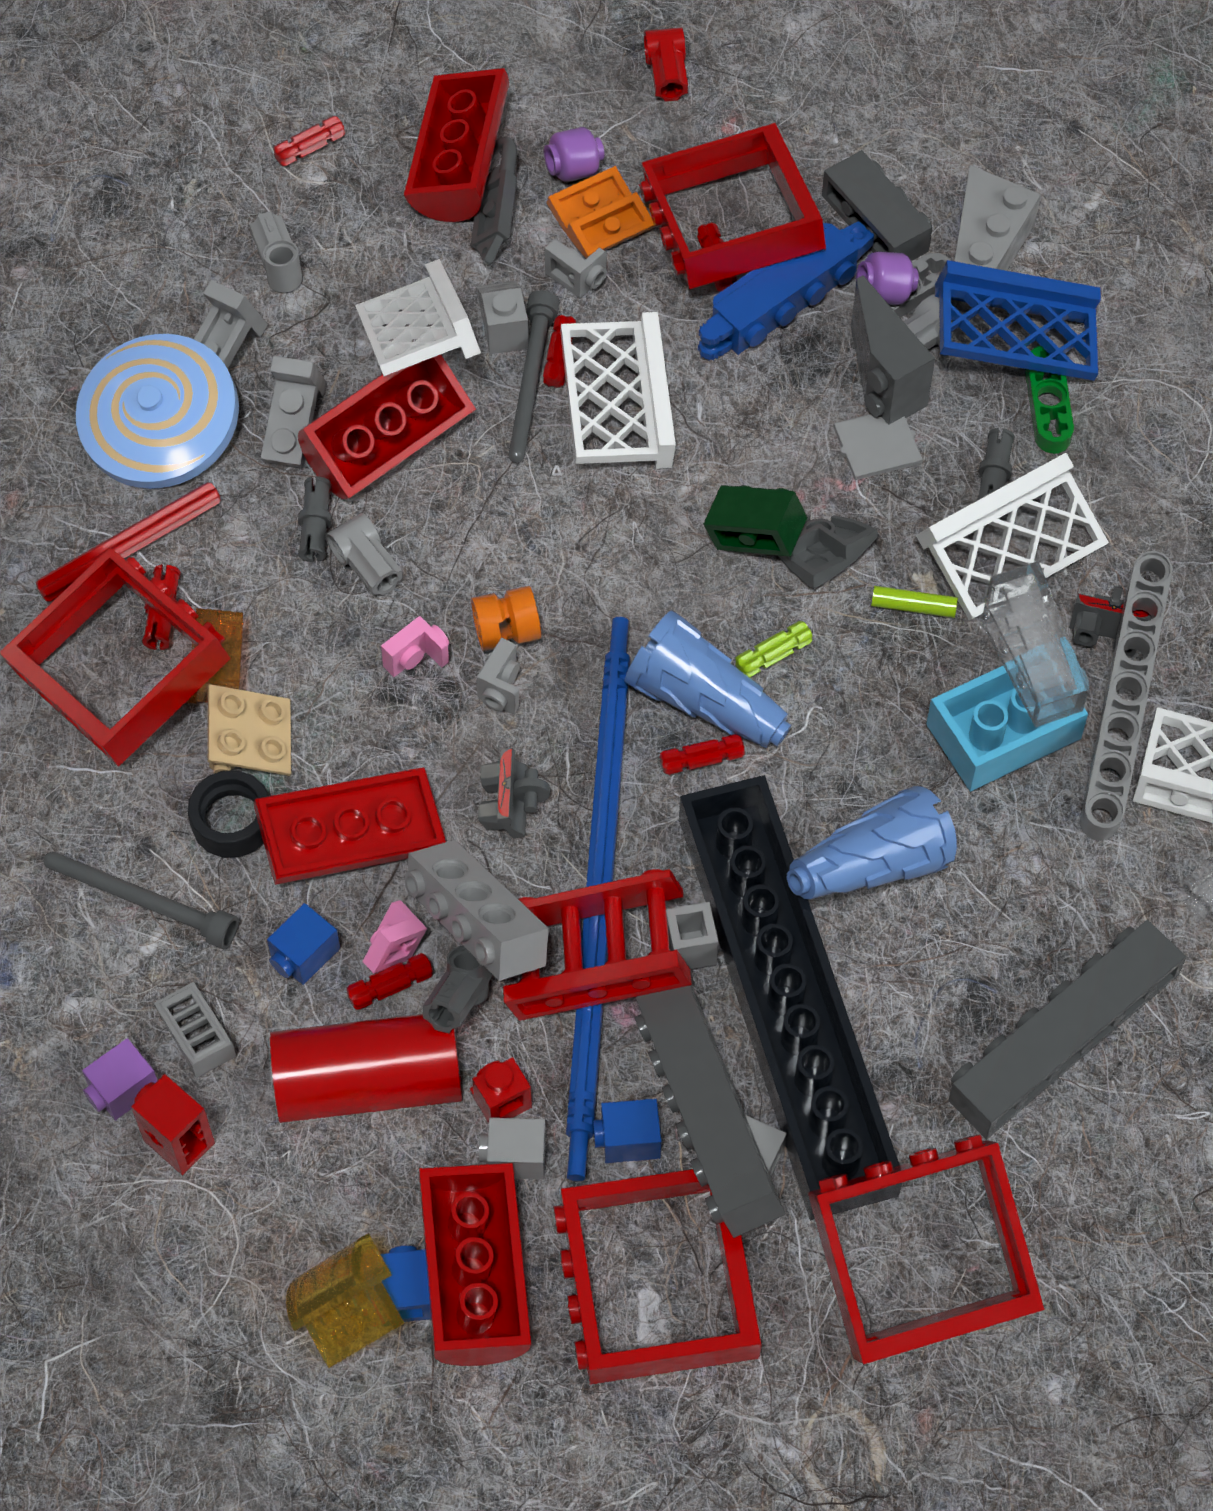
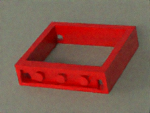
[639,123,826,289]
[0,547,231,767]
[808,1135,1045,1365]
[553,1169,761,1385]

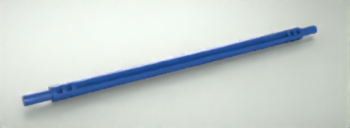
[566,617,630,1181]

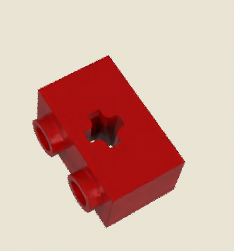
[131,1074,215,1176]

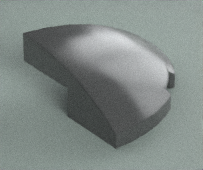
[777,515,878,589]

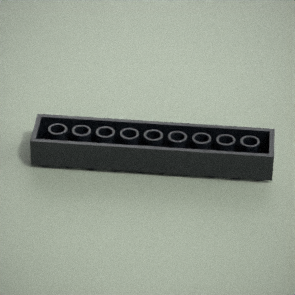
[679,775,902,1221]

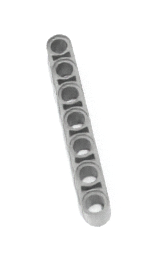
[1080,551,1172,841]

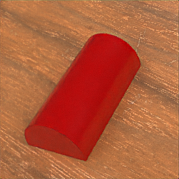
[404,68,509,222]
[298,354,476,499]
[270,1014,462,1123]
[418,1163,531,1366]

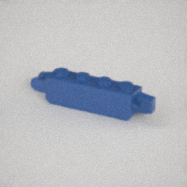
[698,221,874,361]

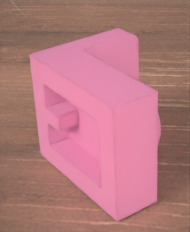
[381,616,449,677]
[362,900,427,974]

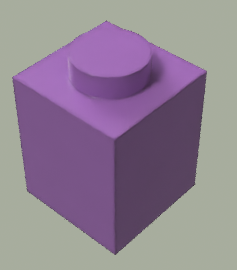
[82,1038,157,1121]

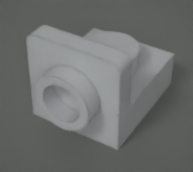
[545,239,607,298]
[477,637,520,714]

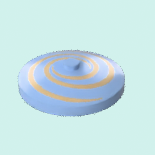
[76,334,239,489]

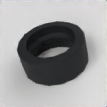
[188,770,269,858]

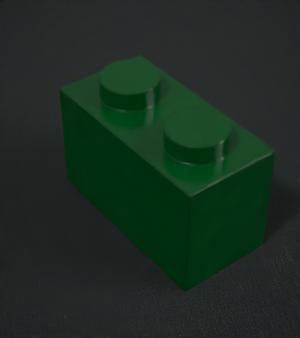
[703,485,808,557]

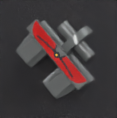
[1069,586,1152,657]
[478,748,550,839]

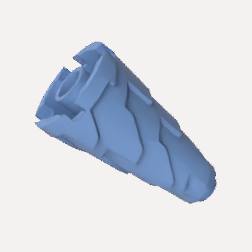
[624,610,792,748]
[787,786,957,899]

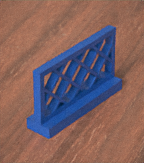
[935,260,1101,381]

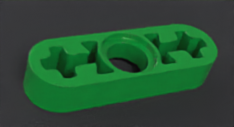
[1025,346,1074,454]

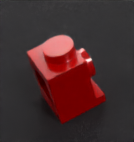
[470,1057,532,1123]

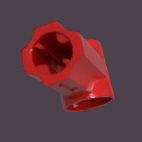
[644,27,688,102]

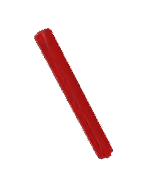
[36,482,221,602]

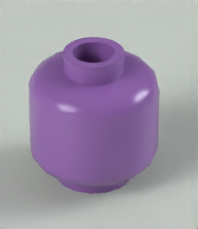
[544,127,604,182]
[856,252,919,305]

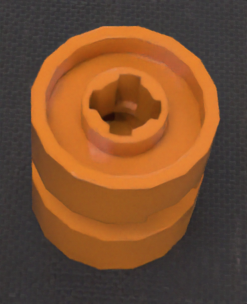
[471,586,541,652]

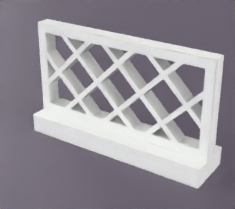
[355,259,481,376]
[560,312,676,469]
[916,453,1109,620]
[1133,707,1213,823]

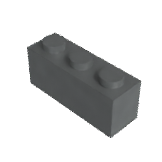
[822,150,932,261]

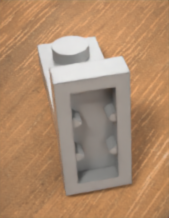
[194,280,268,369]
[260,356,327,469]

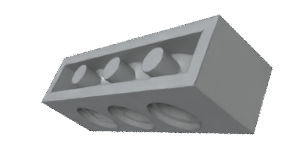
[405,840,548,981]

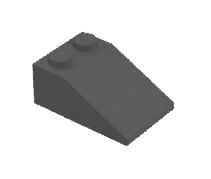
[851,275,935,425]

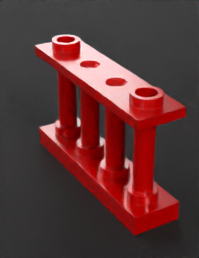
[503,869,692,1021]

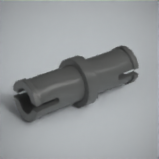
[977,428,1015,501]
[298,476,332,562]

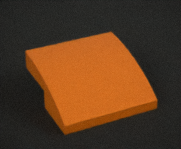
[546,166,655,259]

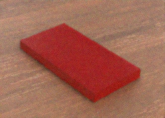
[254,767,446,885]

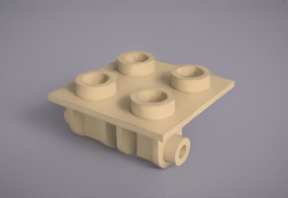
[208,684,291,776]

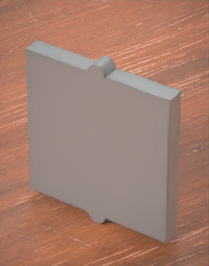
[833,414,923,480]

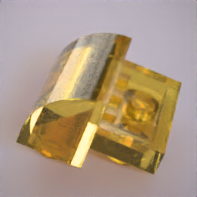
[286,1233,405,1368]

